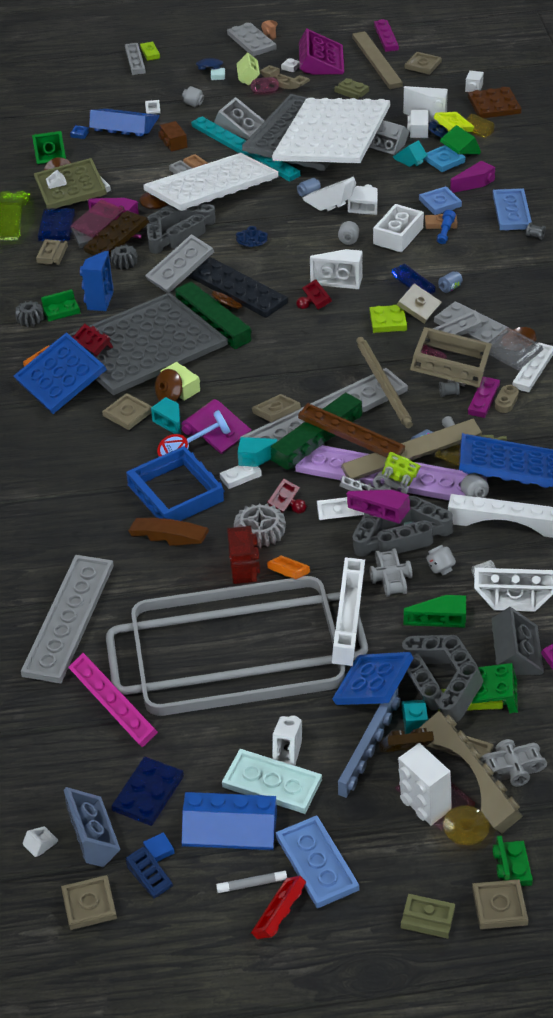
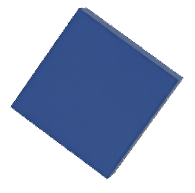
[70,125,89,139]
[143,832,174,862]

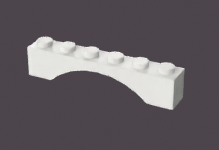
[448,494,553,538]
[332,557,365,666]

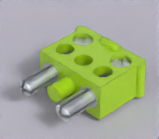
[381,452,421,487]

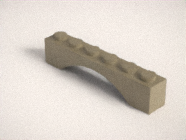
[420,711,523,834]

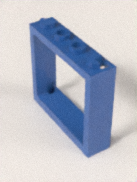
[126,446,225,521]

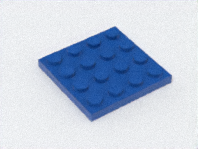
[14,332,107,414]

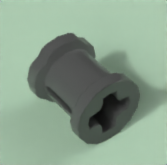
[526,223,546,240]
[439,381,460,397]

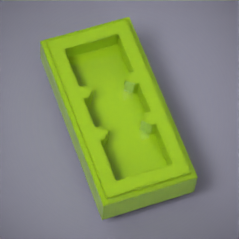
[140,42,160,61]

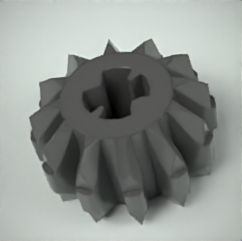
[110,245,138,270]
[15,300,44,327]

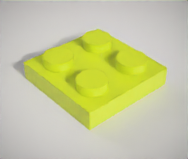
[434,112,475,132]

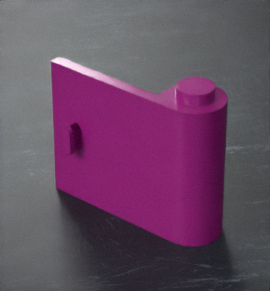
[182,399,251,454]

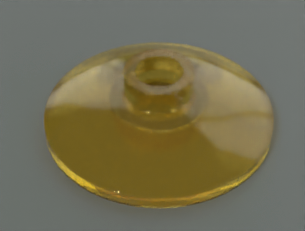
[443,806,489,845]

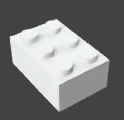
[373,204,424,252]
[398,743,452,826]

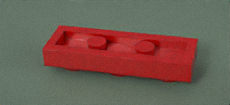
[251,876,306,939]

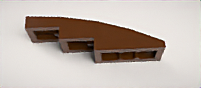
[128,518,209,546]

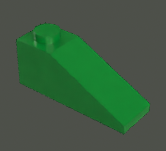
[403,595,466,628]

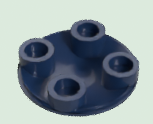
[196,58,223,69]
[428,121,448,137]
[236,226,268,247]

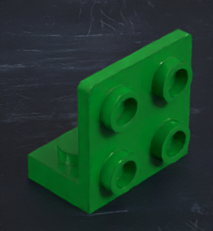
[471,663,518,713]

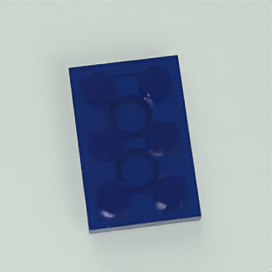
[38,208,75,241]
[112,756,184,826]

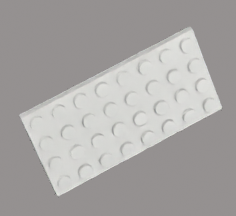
[144,153,278,211]

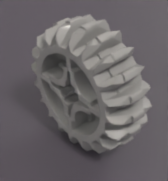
[234,503,286,548]

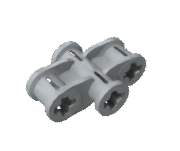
[370,548,412,597]
[480,739,547,787]

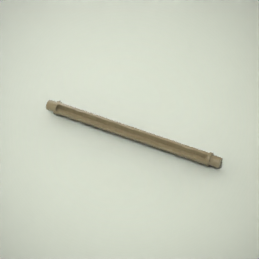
[356,337,413,428]

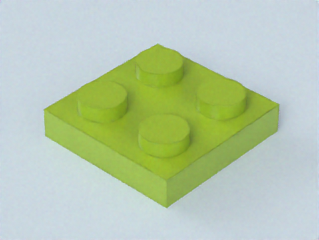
[370,305,407,333]

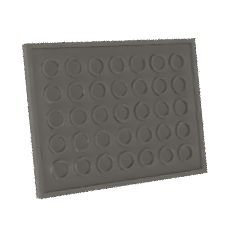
[242,94,331,171]
[56,292,228,395]

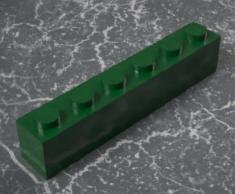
[175,282,252,349]
[271,392,362,470]

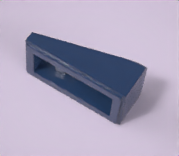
[126,846,173,898]

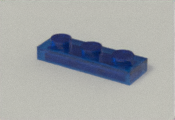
[392,264,436,294]

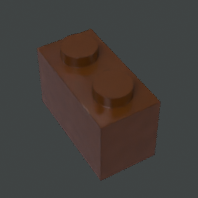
[158,121,188,152]

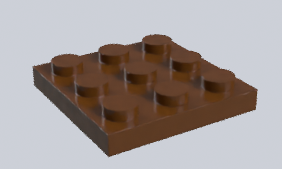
[468,87,522,119]

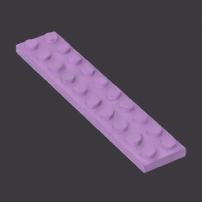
[295,445,487,501]

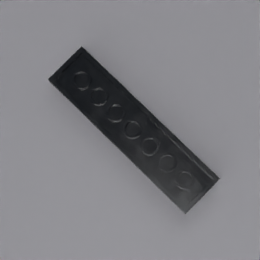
[188,257,288,318]

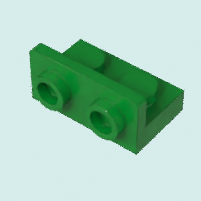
[41,289,80,322]
[492,835,533,886]

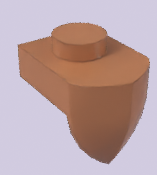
[261,20,278,40]

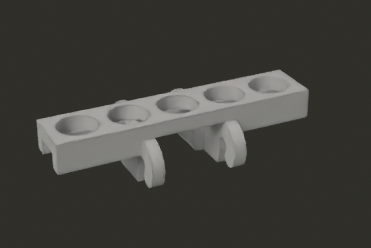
[339,476,377,491]

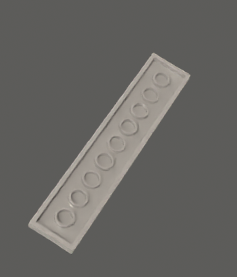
[241,368,408,441]

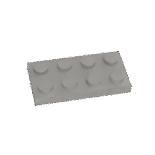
[227,23,277,56]
[145,234,214,293]
[434,301,509,346]

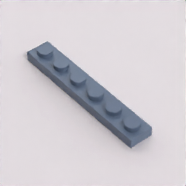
[338,688,401,798]

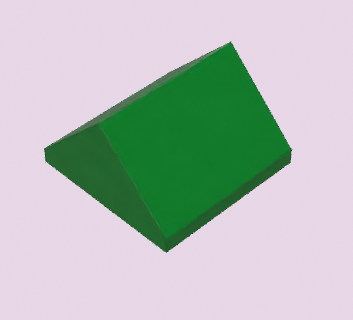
[440,125,481,154]
[32,131,66,165]

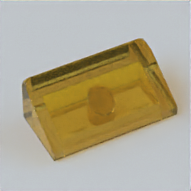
[466,113,494,138]

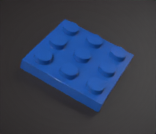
[332,652,414,705]

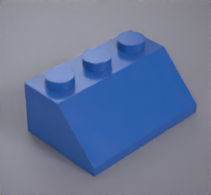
[80,251,114,311]

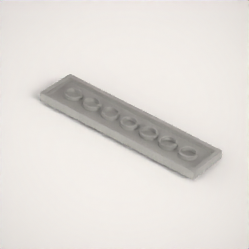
[21,555,114,684]

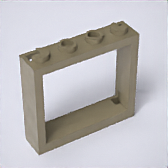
[410,327,492,387]

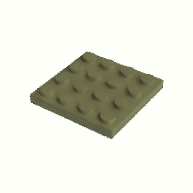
[34,158,107,210]

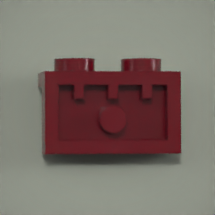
[72,324,113,357]

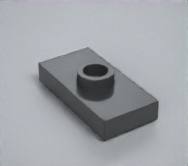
[71,224,93,248]

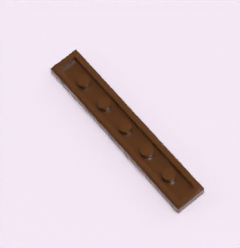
[298,403,405,457]

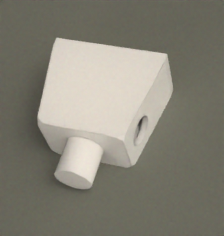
[348,184,377,215]
[273,716,302,766]

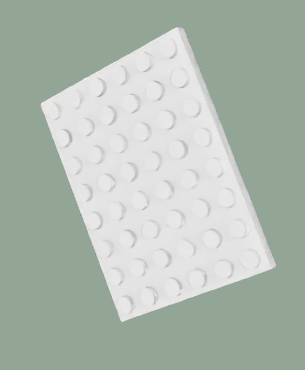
[272,98,390,163]

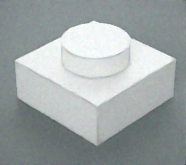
[281,58,300,73]

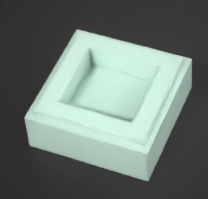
[211,68,225,80]

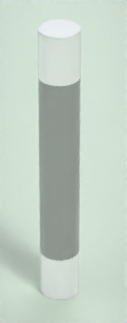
[216,871,287,893]

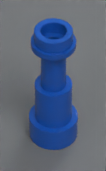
[437,210,456,244]

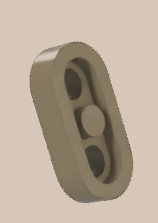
[495,385,519,413]

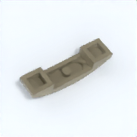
[260,65,310,89]

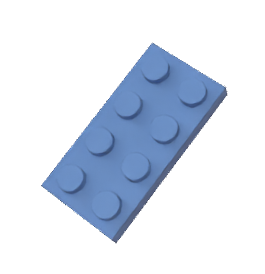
[493,188,532,231]
[276,815,359,909]

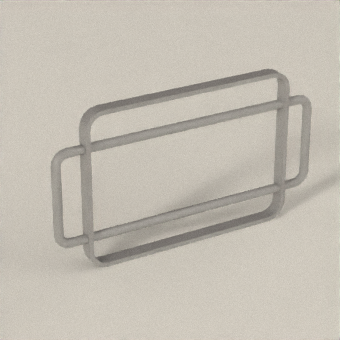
[106,576,368,716]

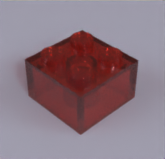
[227,526,260,584]

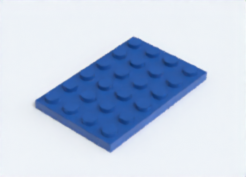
[459,433,553,488]

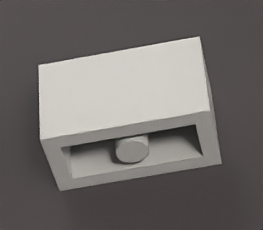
[407,110,428,138]

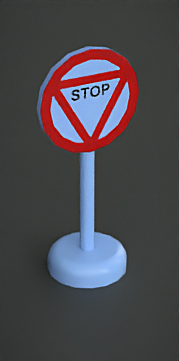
[157,410,231,457]

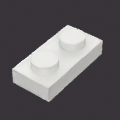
[220,465,262,489]

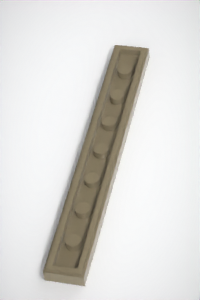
[352,31,403,89]
[341,418,482,480]

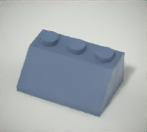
[64,787,121,867]

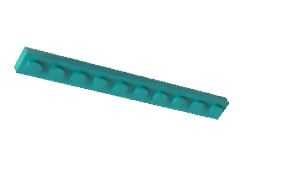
[191,116,301,182]

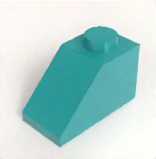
[393,140,428,167]
[151,397,181,435]
[238,437,278,467]
[401,700,428,734]

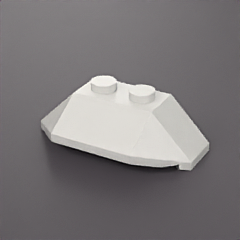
[303,177,356,211]
[474,568,553,612]

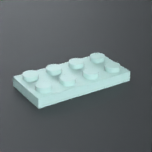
[222,749,322,814]

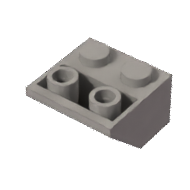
[369,120,410,155]

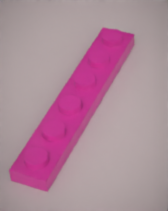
[68,653,158,747]

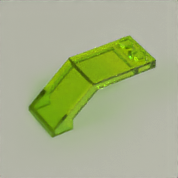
[0,191,30,240]

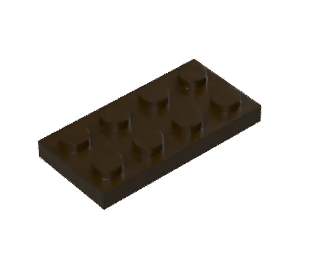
[83,210,149,256]
[379,728,434,753]

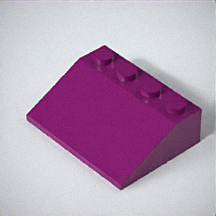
[299,28,344,74]

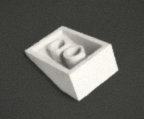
[403,86,448,123]
[310,249,362,289]

